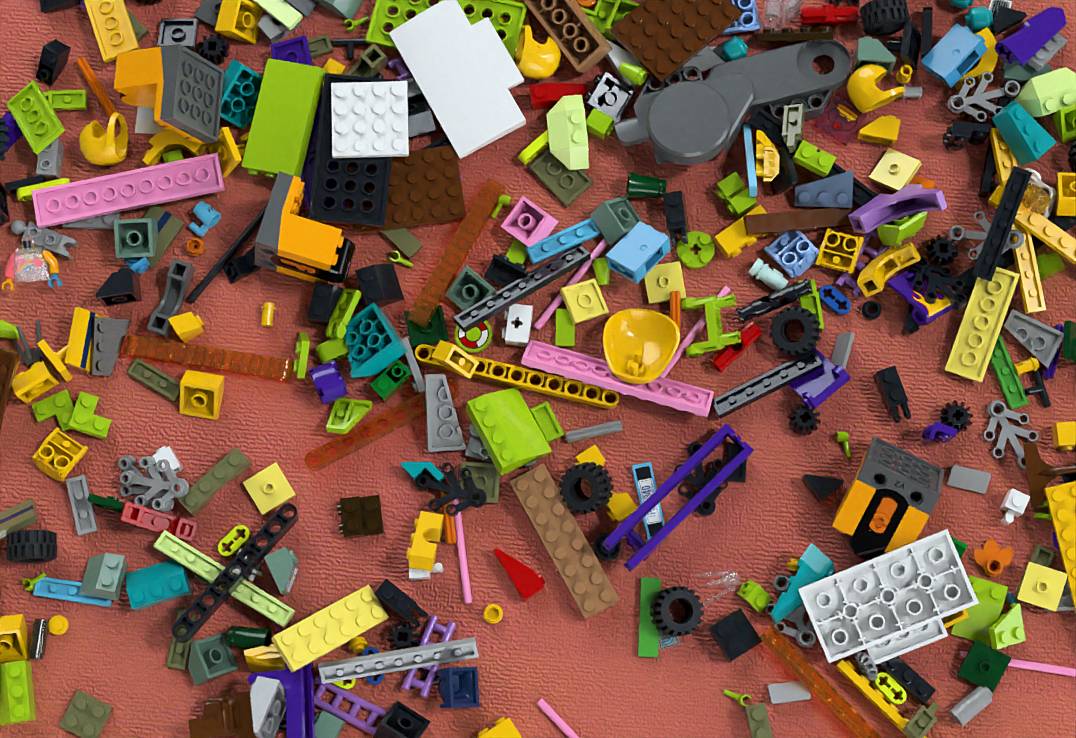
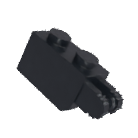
[663,190,689,246]
[873,366,911,423]
[374,578,429,628]

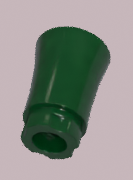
[626,172,667,198]
[227,626,272,650]

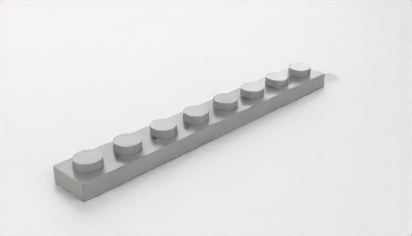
[318,637,479,684]

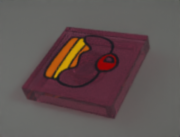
[815,95,867,146]

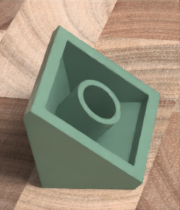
[445,265,496,311]

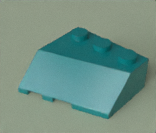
[220,59,263,129]
[991,100,1056,166]
[345,302,407,378]

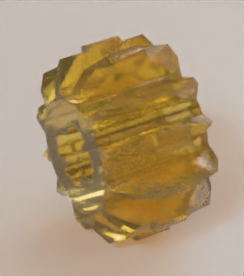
[1021,183,1052,214]

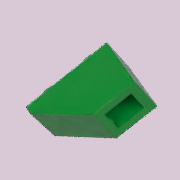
[370,359,411,402]

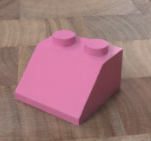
[501,196,559,247]

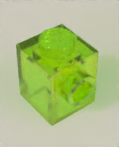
[1036,251,1065,282]

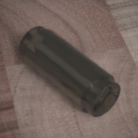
[29,619,49,660]

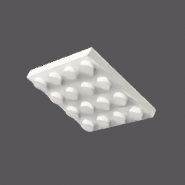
[331,81,409,158]

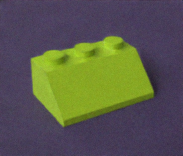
[0,660,37,726]

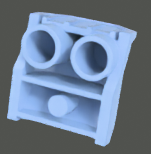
[722,0,760,35]
[764,231,819,278]

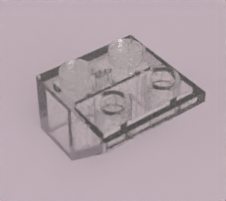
[760,0,803,30]

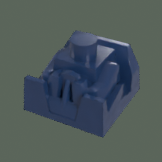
[437,667,480,708]

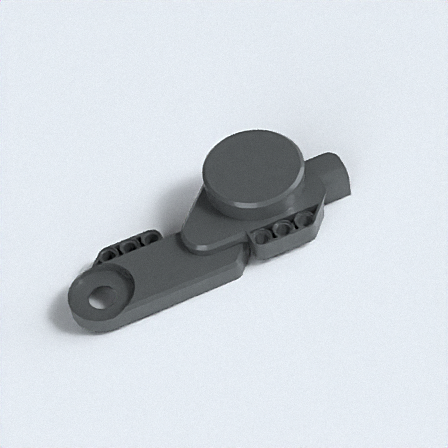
[613,39,851,165]

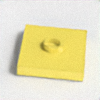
[869,148,922,192]
[644,261,686,305]
[560,278,609,325]
[243,462,296,516]
[1017,561,1068,612]

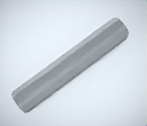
[566,420,623,443]

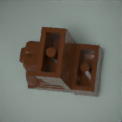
[189,691,256,738]

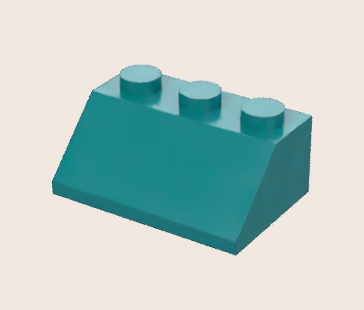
[126,559,193,611]

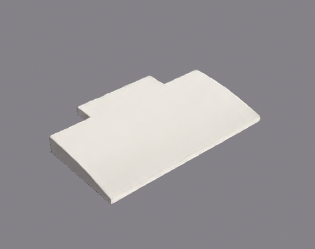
[389,0,526,159]
[798,529,979,665]

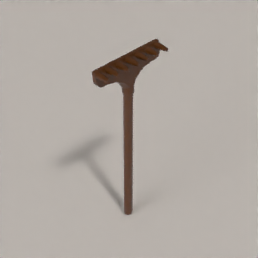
[1023,442,1076,507]

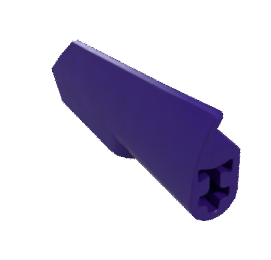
[995,7,1066,66]

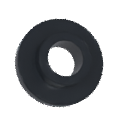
[862,301,881,320]

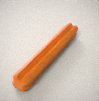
[76,57,118,119]

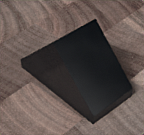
[991,6,1027,37]
[802,474,844,502]

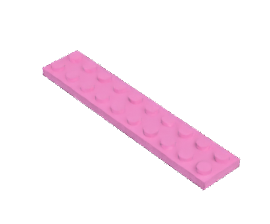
[32,153,225,228]
[521,339,714,417]

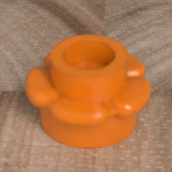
[186,238,205,256]

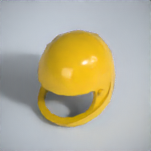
[514,25,561,80]
[846,63,905,113]
[79,112,129,166]

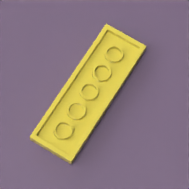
[945,267,1020,383]
[271,585,389,673]

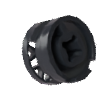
[594,533,621,561]

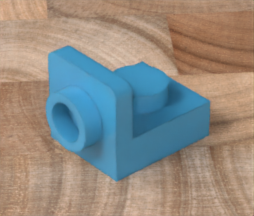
[123,257,151,275]

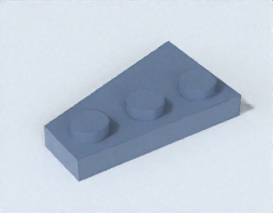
[795,169,854,208]

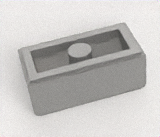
[831,332,855,370]
[947,465,991,494]
[768,680,811,705]

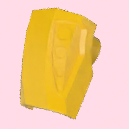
[755,130,780,181]
[816,229,865,274]
[32,427,88,481]
[244,644,285,673]

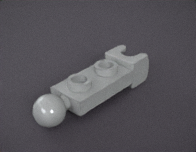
[11,220,78,260]

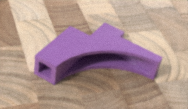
[848,184,947,233]

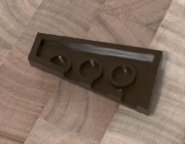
[758,26,836,41]

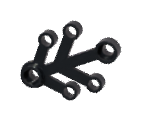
[910,257,967,310]
[674,442,728,516]
[416,462,487,517]

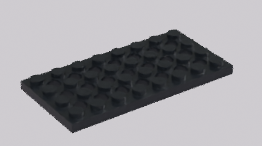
[308,73,400,228]

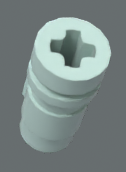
[748,258,788,291]

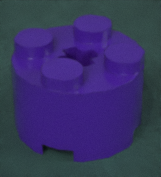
[309,360,348,405]

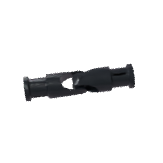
[736,278,813,324]

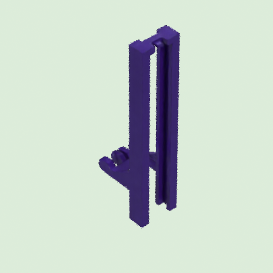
[602,423,754,572]
[248,662,315,738]

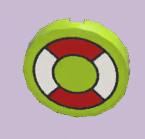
[454,321,493,354]

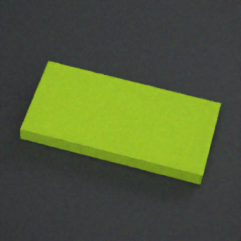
[6,80,66,155]

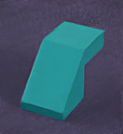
[400,462,445,483]

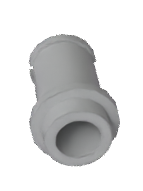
[898,84,922,99]

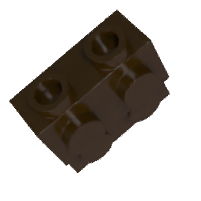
[337,495,384,539]

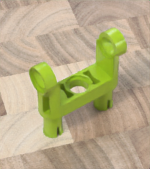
[680,294,741,357]

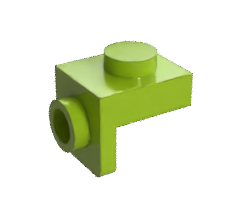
[737,579,772,613]

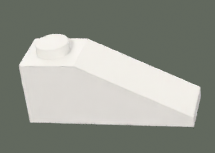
[605,39,647,88]

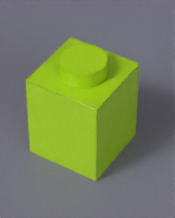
[586,108,614,140]

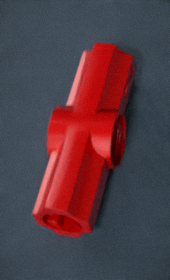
[800,4,858,27]
[710,322,763,373]

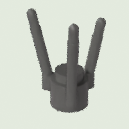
[12,320,44,367]

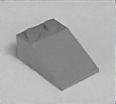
[250,676,286,738]

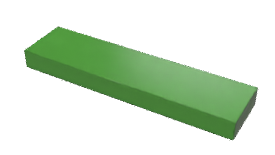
[989,333,1029,410]
[638,577,661,658]

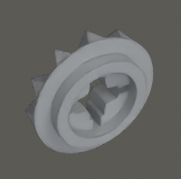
[855,651,878,681]

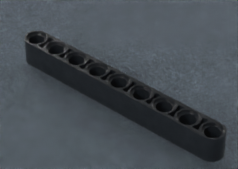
[172,503,298,643]

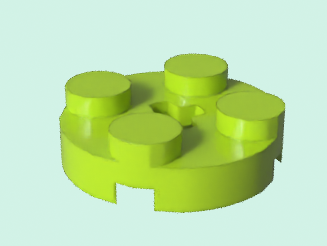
[676,231,715,269]

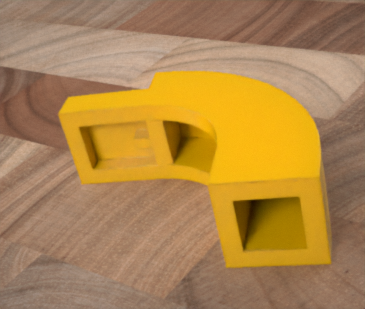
[954,27,998,91]
[142,129,208,167]
[857,242,921,298]

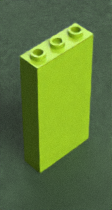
[241,58,326,179]

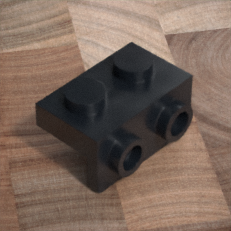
[484,254,528,288]

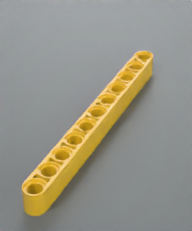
[415,344,619,409]

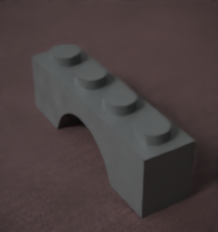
[147,258,195,340]

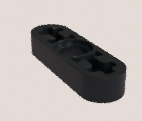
[921,7,933,59]

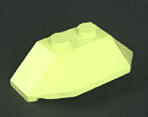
[1014,67,1076,117]
[546,95,589,170]

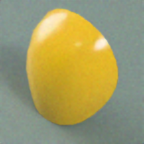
[603,308,680,384]

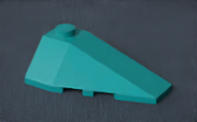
[770,544,836,624]

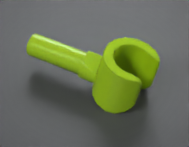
[343,16,370,32]
[491,195,511,218]
[386,251,414,268]
[837,432,852,458]
[22,572,46,591]
[723,689,752,706]

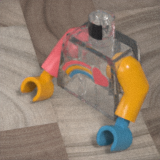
[2,237,63,292]

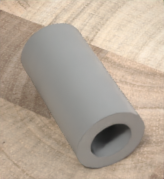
[949,686,993,727]

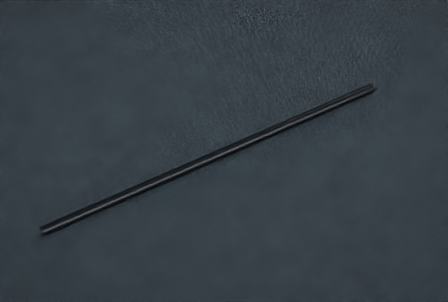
[187,72,384,303]

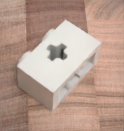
[502,304,533,347]

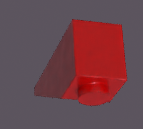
[529,83,586,111]
[493,548,546,601]

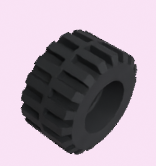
[860,0,910,36]
[769,306,822,355]
[559,462,614,514]
[6,530,57,563]
[650,586,704,637]

